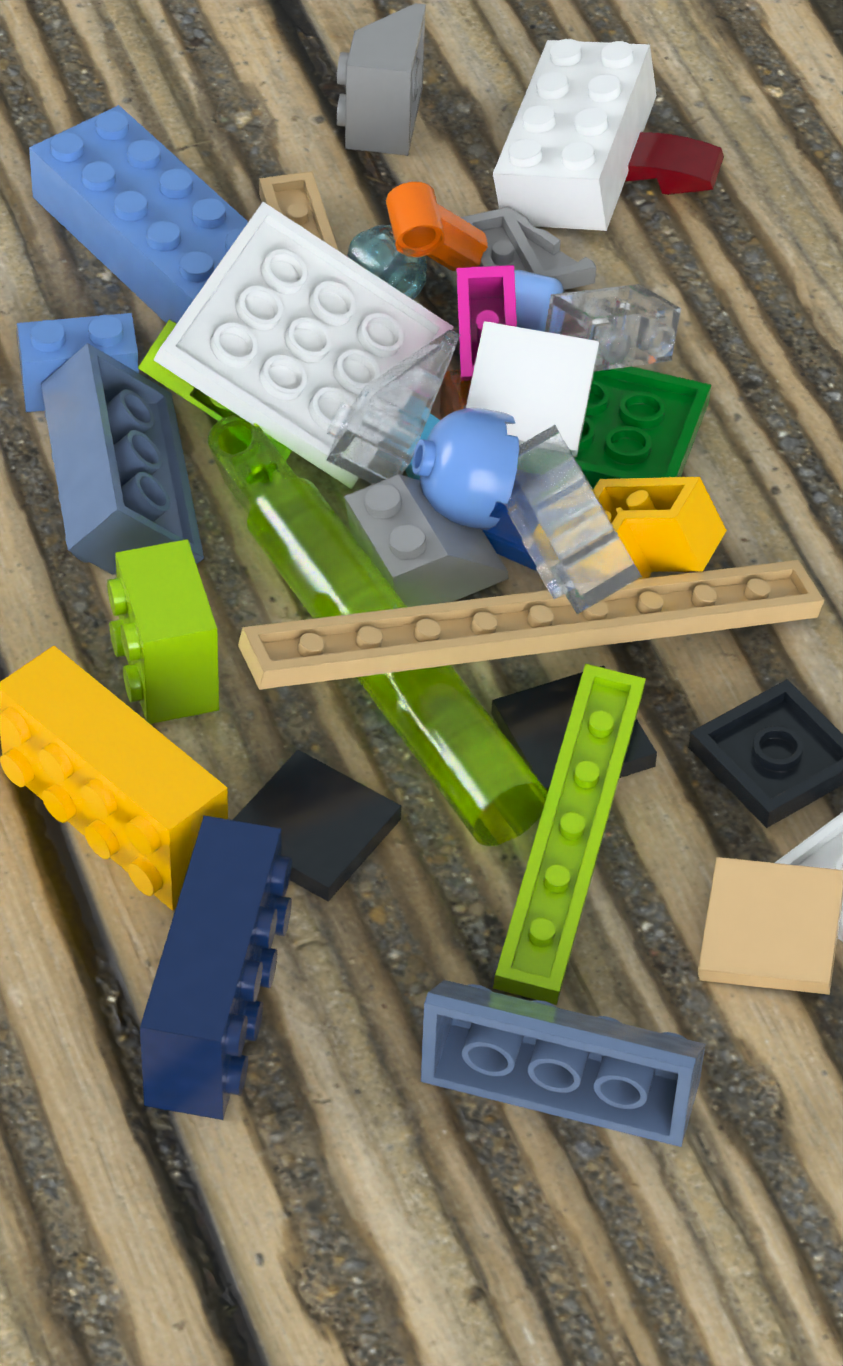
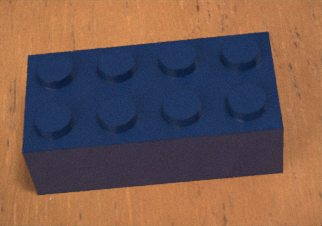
[140,815,292,1120]

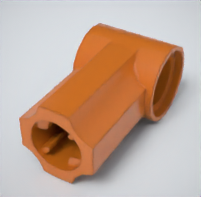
[386,182,488,271]

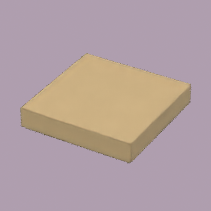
[698,857,843,995]

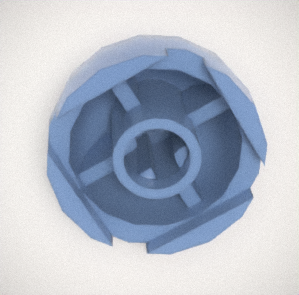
[412,408,519,530]

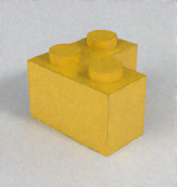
[550,477,727,588]

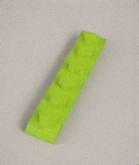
[493,663,646,1005]

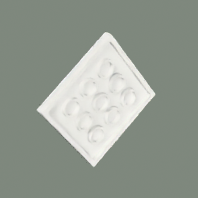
[154,202,454,489]

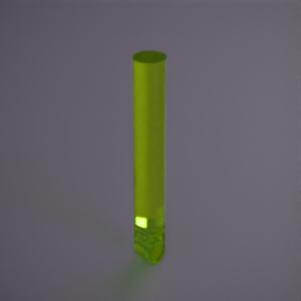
[208,415,547,846]

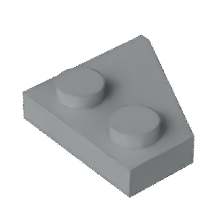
[460,207,596,290]

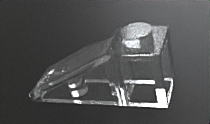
[326,330,460,484]

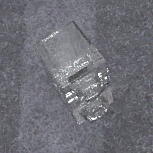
[545,284,681,372]

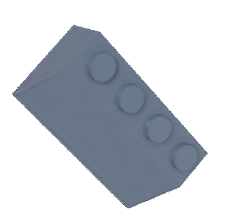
[41,343,204,575]
[421,980,705,1147]

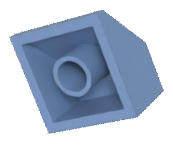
[16,313,139,412]

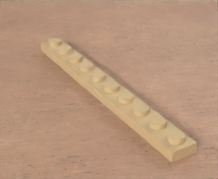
[238,560,824,690]

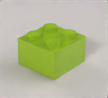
[107,539,219,724]

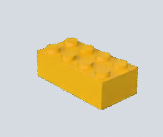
[0,645,228,911]

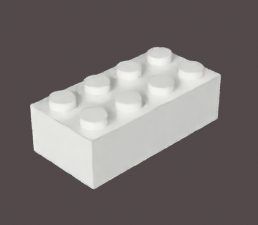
[493,39,657,231]

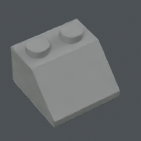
[337,3,426,156]
[344,474,509,609]

